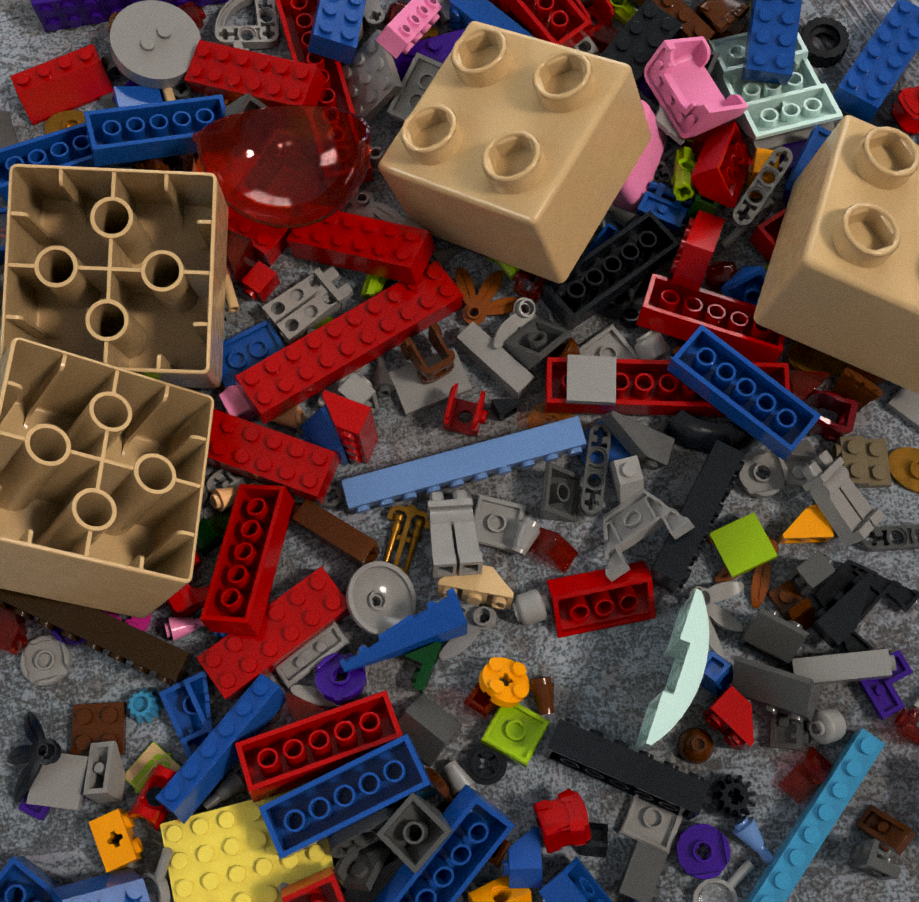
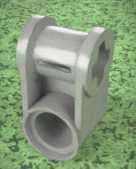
[362,0,386,36]

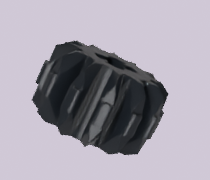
[711,774,756,820]

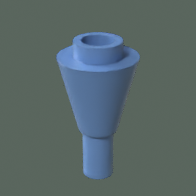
[732,816,774,864]

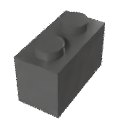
[784,550,836,597]
[616,840,670,902]

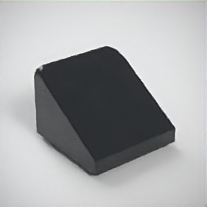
[491,399,521,421]
[580,822,608,858]

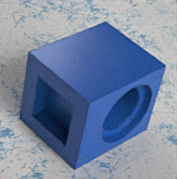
[700,650,733,697]

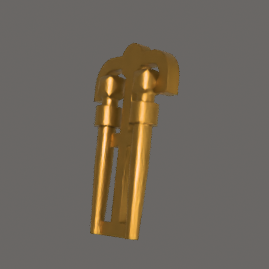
[383,505,429,575]

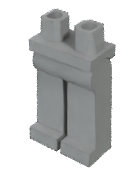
[262,266,353,345]
[800,449,885,547]
[427,490,483,578]

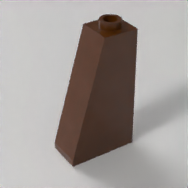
[292,499,380,568]

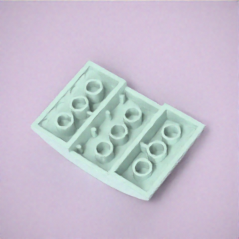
[708,32,843,140]
[633,589,709,752]

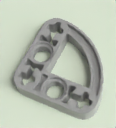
[215,0,279,49]

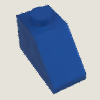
[503,827,542,888]

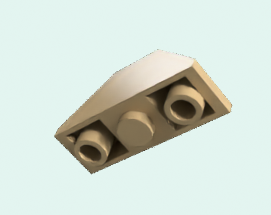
[437,565,514,609]

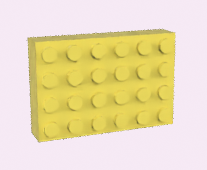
[160,787,343,902]

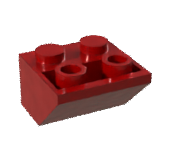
[702,686,754,750]

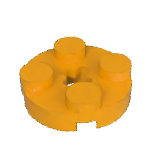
[479,657,530,708]

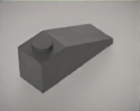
[600,410,675,470]

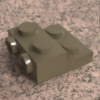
[832,436,892,488]

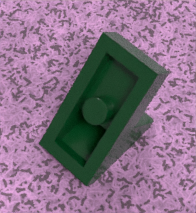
[196,508,231,557]
[404,642,443,694]

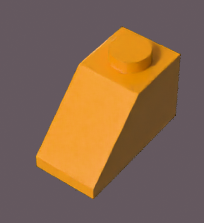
[778,505,834,544]

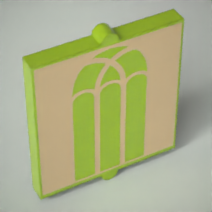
[125,741,182,794]

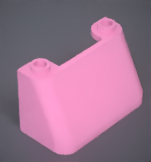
[644,36,748,139]
[612,100,667,211]

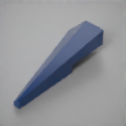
[339,588,467,673]
[158,670,220,810]

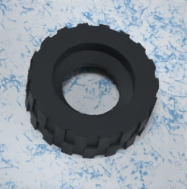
[800,17,849,68]

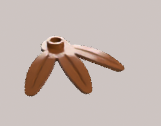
[455,267,524,325]
[705,536,779,608]

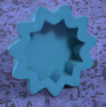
[126,687,163,724]

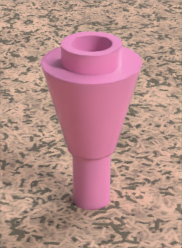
[164,617,205,641]

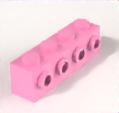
[376,0,443,59]

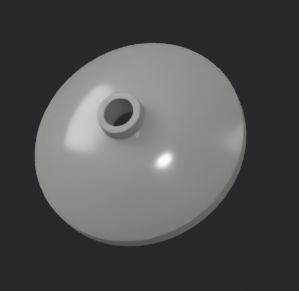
[346,561,417,636]

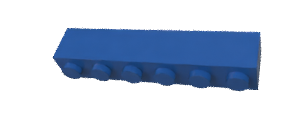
[155,674,288,824]

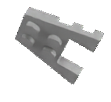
[603,489,695,582]

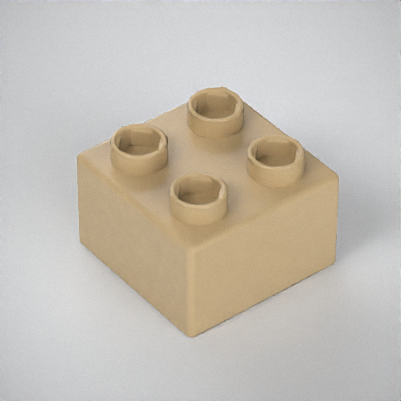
[378,21,651,283]
[753,115,919,394]
[0,164,228,388]
[0,337,214,618]

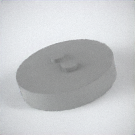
[110,0,201,89]

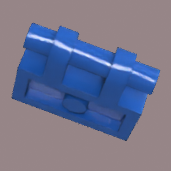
[636,181,694,231]

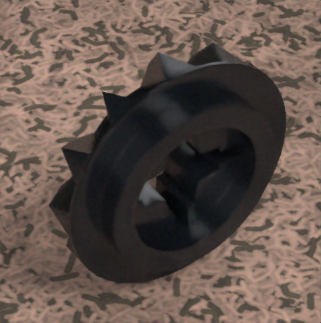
[466,743,507,785]

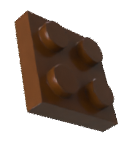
[71,702,127,757]

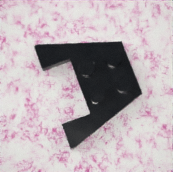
[814,559,919,653]

